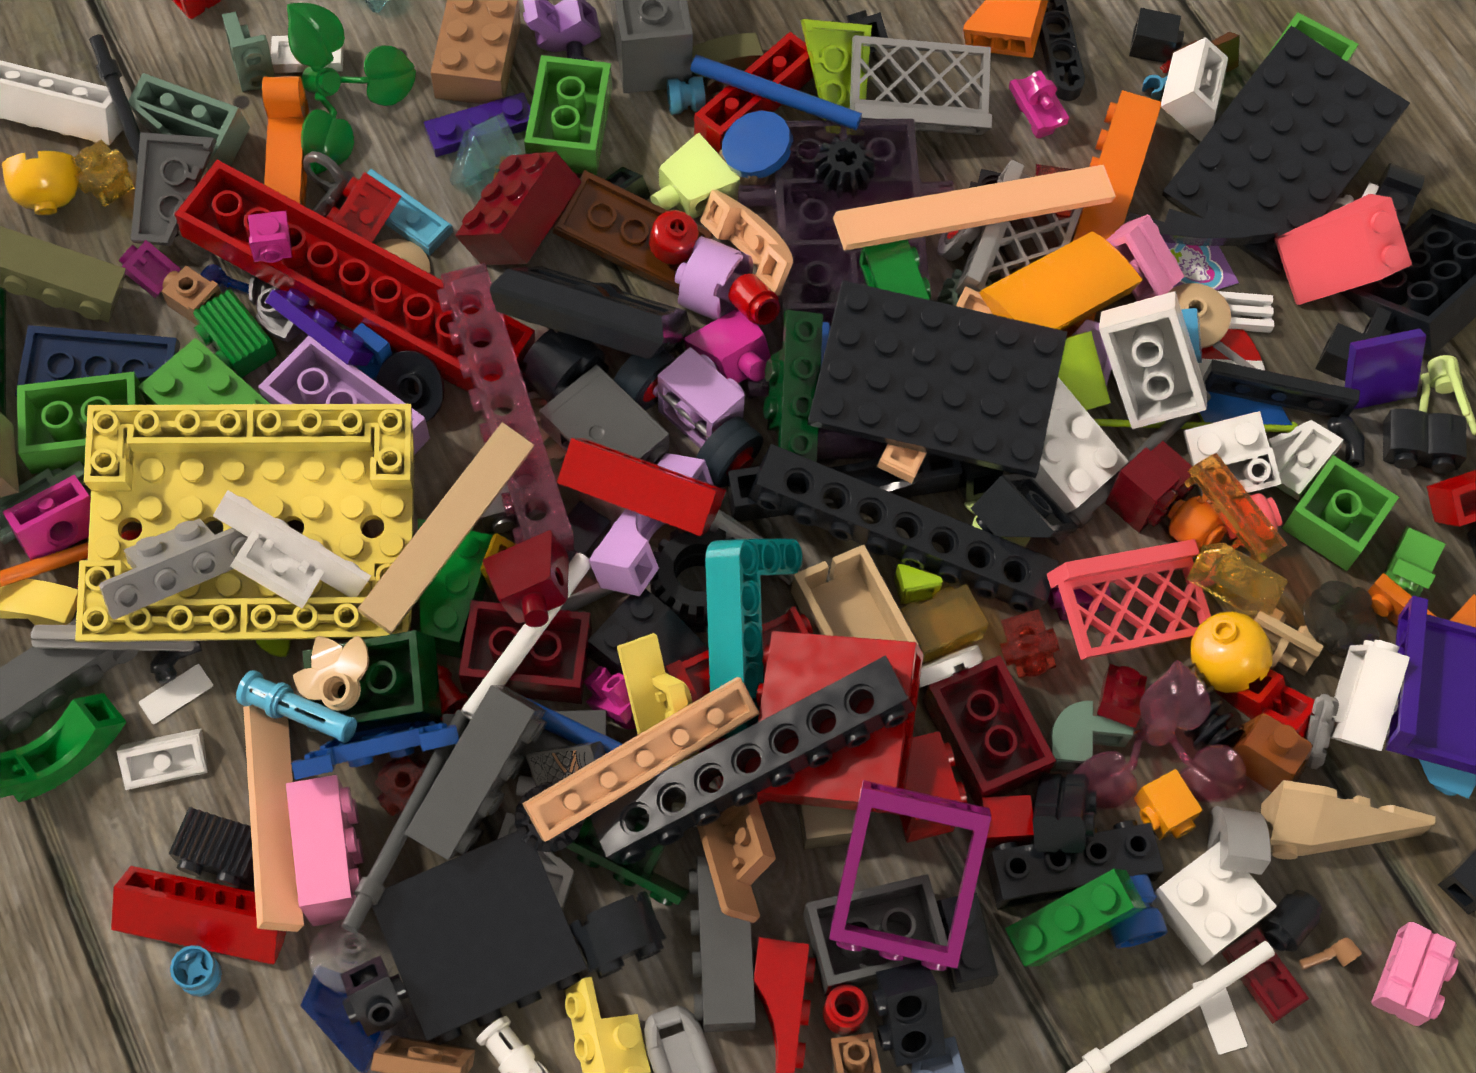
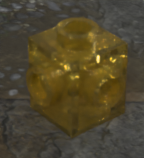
[71,139,134,207]

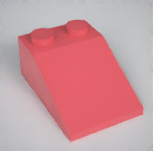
[1274,194,1412,305]

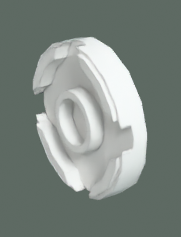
[919,645,983,688]

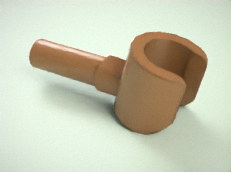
[1299,938,1362,970]

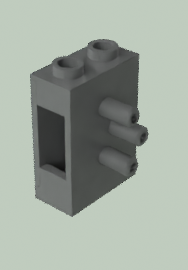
[539,364,669,465]

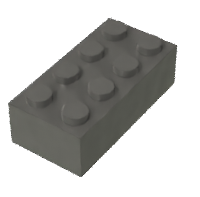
[404,685,547,860]

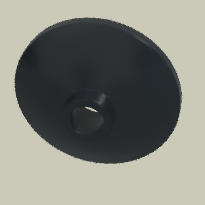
[376,351,445,423]

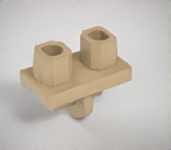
[1254,606,1324,676]

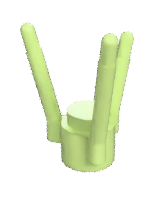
[1419,355,1476,436]

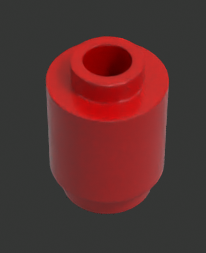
[728,273,780,325]
[823,984,869,1035]

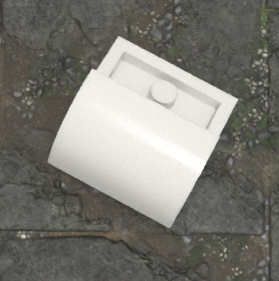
[1183,411,1282,503]

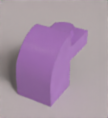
[523,0,601,52]

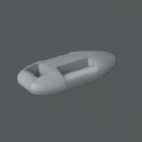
[644,1005,718,1073]

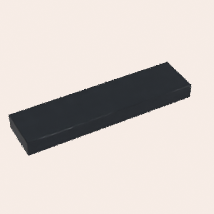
[1203,359,1360,417]

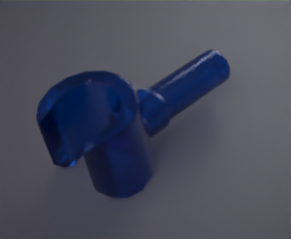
[200,264,249,294]

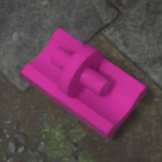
[1009,70,1069,139]
[583,666,636,729]

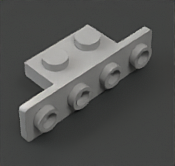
[99,518,248,619]

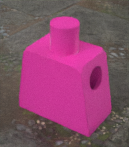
[683,308,771,383]

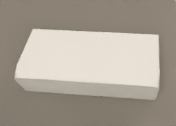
[116,728,208,790]

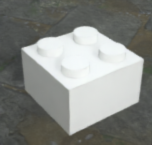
[1152,841,1277,966]

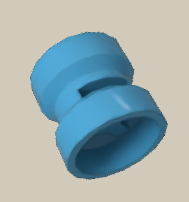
[667,76,706,115]
[170,945,222,997]

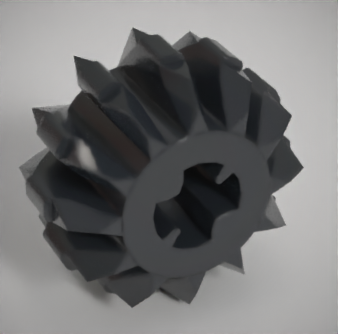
[814,135,876,199]

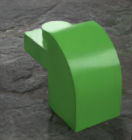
[1384,526,1446,597]

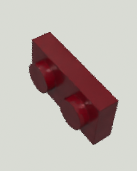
[1097,663,1147,728]

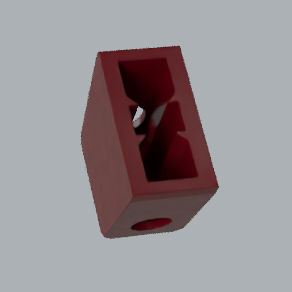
[483,530,569,627]

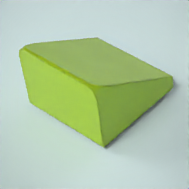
[894,564,943,604]

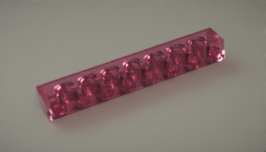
[437,263,574,552]

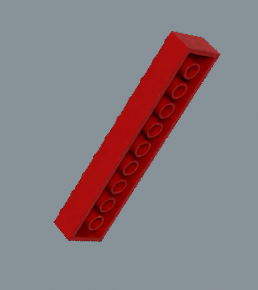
[175,159,535,408]

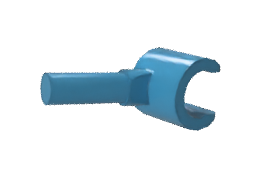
[1142,75,1168,101]

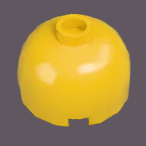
[2,151,79,215]
[1191,611,1273,693]

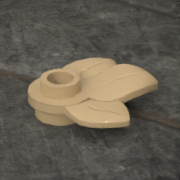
[293,636,369,711]

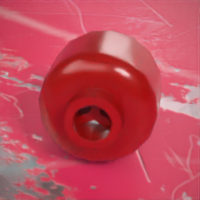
[649,210,699,265]

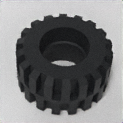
[650,528,736,632]

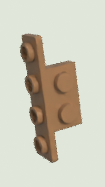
[697,787,776,923]

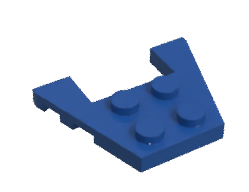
[291,720,459,780]

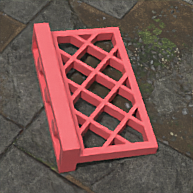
[1047,539,1211,660]

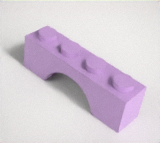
[589,453,714,596]

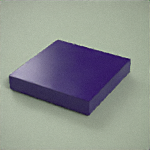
[1344,329,1426,410]

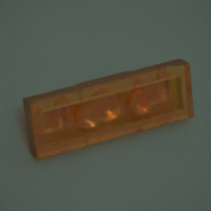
[1185,453,1287,566]

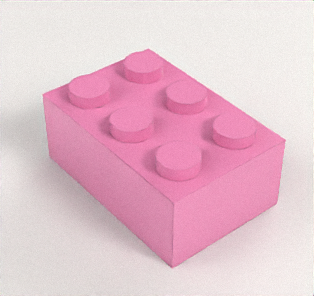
[286,775,364,927]

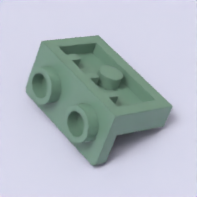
[222,11,275,92]

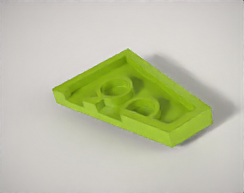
[800,19,872,133]

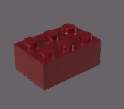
[455,151,581,265]
[459,600,592,704]
[923,655,1056,806]

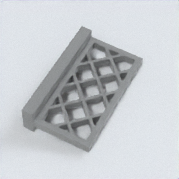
[849,35,992,135]
[955,159,1082,295]

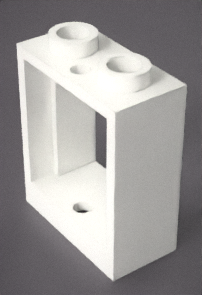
[1331,639,1410,751]

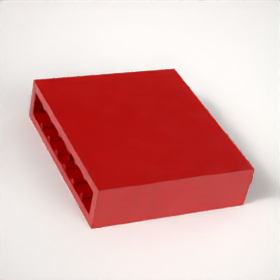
[745,631,923,815]

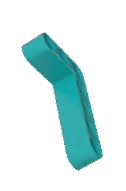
[705,539,803,739]

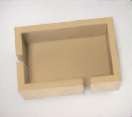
[791,544,918,644]

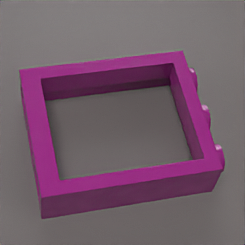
[829,780,991,971]

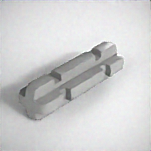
[1305,694,1339,769]

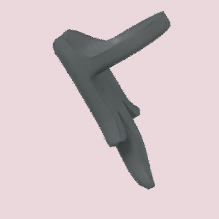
[303,151,355,217]

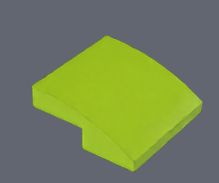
[1058,331,1111,410]

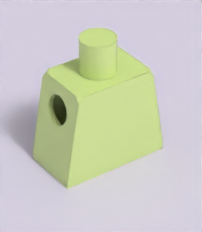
[650,133,740,219]

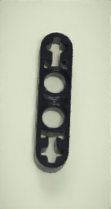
[1039,0,1085,101]

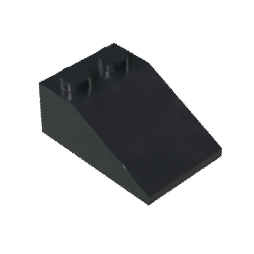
[587,589,709,675]

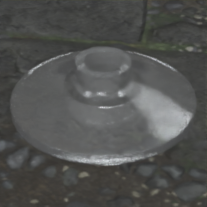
[309,919,394,993]

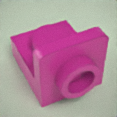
[248,211,292,263]

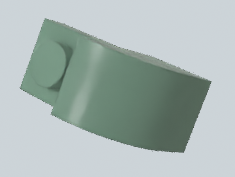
[1046,701,1133,774]

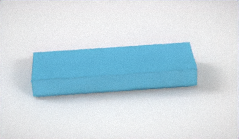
[367,169,453,256]

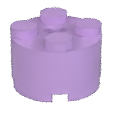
[675,236,753,320]

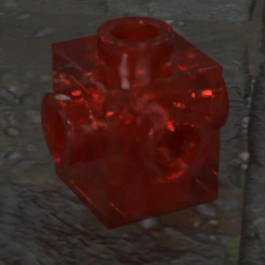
[1000,609,1060,679]
[374,756,427,817]

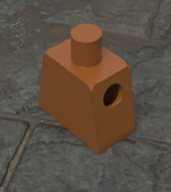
[1219,713,1313,792]

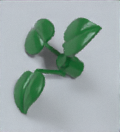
[287,3,416,175]

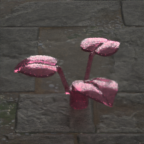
[1072,660,1247,809]

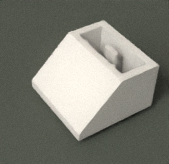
[1160,38,1228,142]

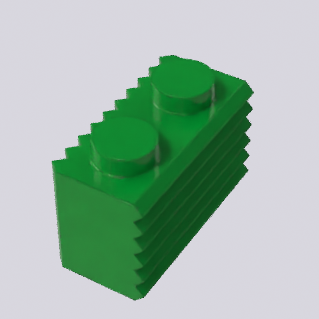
[193,289,277,378]

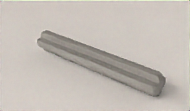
[31,624,196,651]

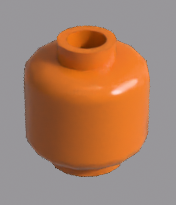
[1167,496,1227,552]

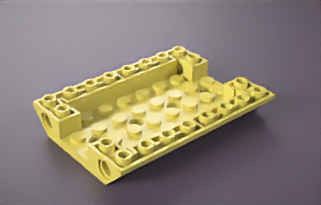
[75,404,414,642]

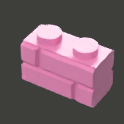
[1106,215,1185,301]
[1371,922,1458,1026]

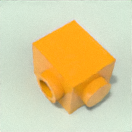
[1134,769,1203,840]

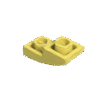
[0,578,78,625]

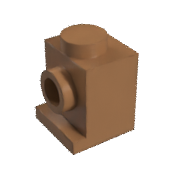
[161,266,222,325]

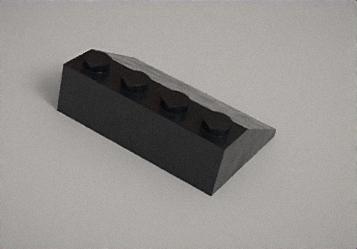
[1340,208,1476,356]

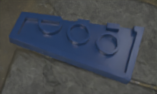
[15,325,180,397]

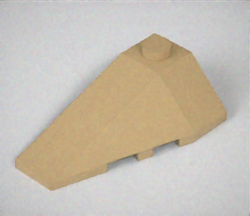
[1261,780,1435,860]

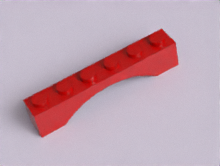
[753,937,816,1073]

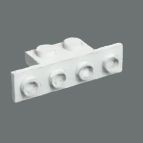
[213,490,371,609]

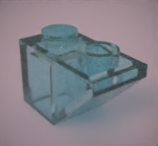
[449,113,522,188]

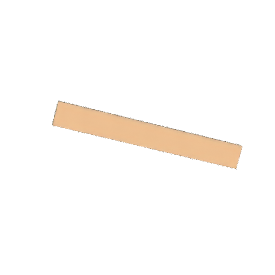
[833,165,1116,251]

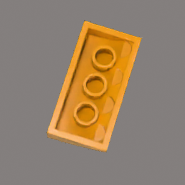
[979,231,1143,331]

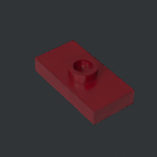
[1221,928,1309,1024]

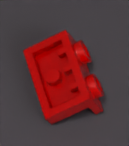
[326,172,402,242]

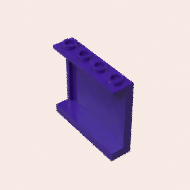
[1385,595,1476,775]

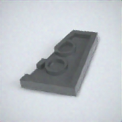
[131,132,217,246]

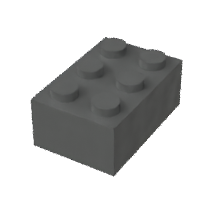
[803,874,948,996]

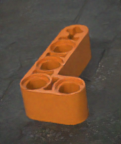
[262,76,309,207]

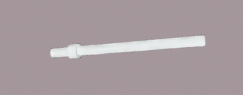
[1066,941,1275,1073]

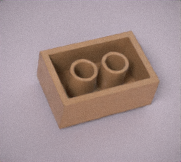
[431,0,521,104]

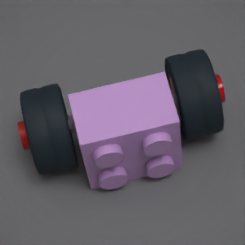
[614,347,763,488]

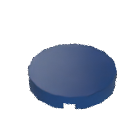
[722,110,793,178]

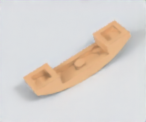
[700,190,793,295]

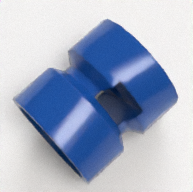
[1110,874,1168,948]

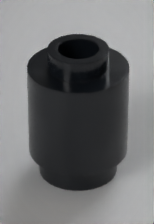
[1262,890,1322,952]

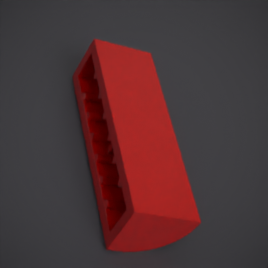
[557,438,726,536]
[111,866,287,965]

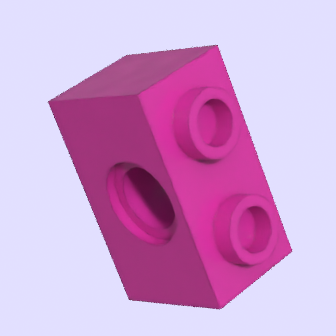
[2,474,91,561]

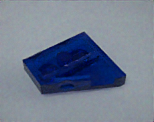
[300,965,384,1073]

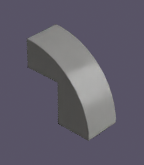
[1208,806,1271,875]

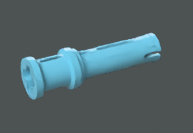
[236,670,357,743]

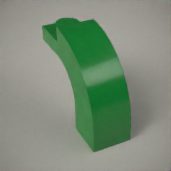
[0,693,127,802]

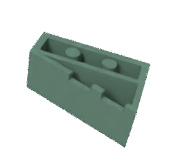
[128,73,250,175]

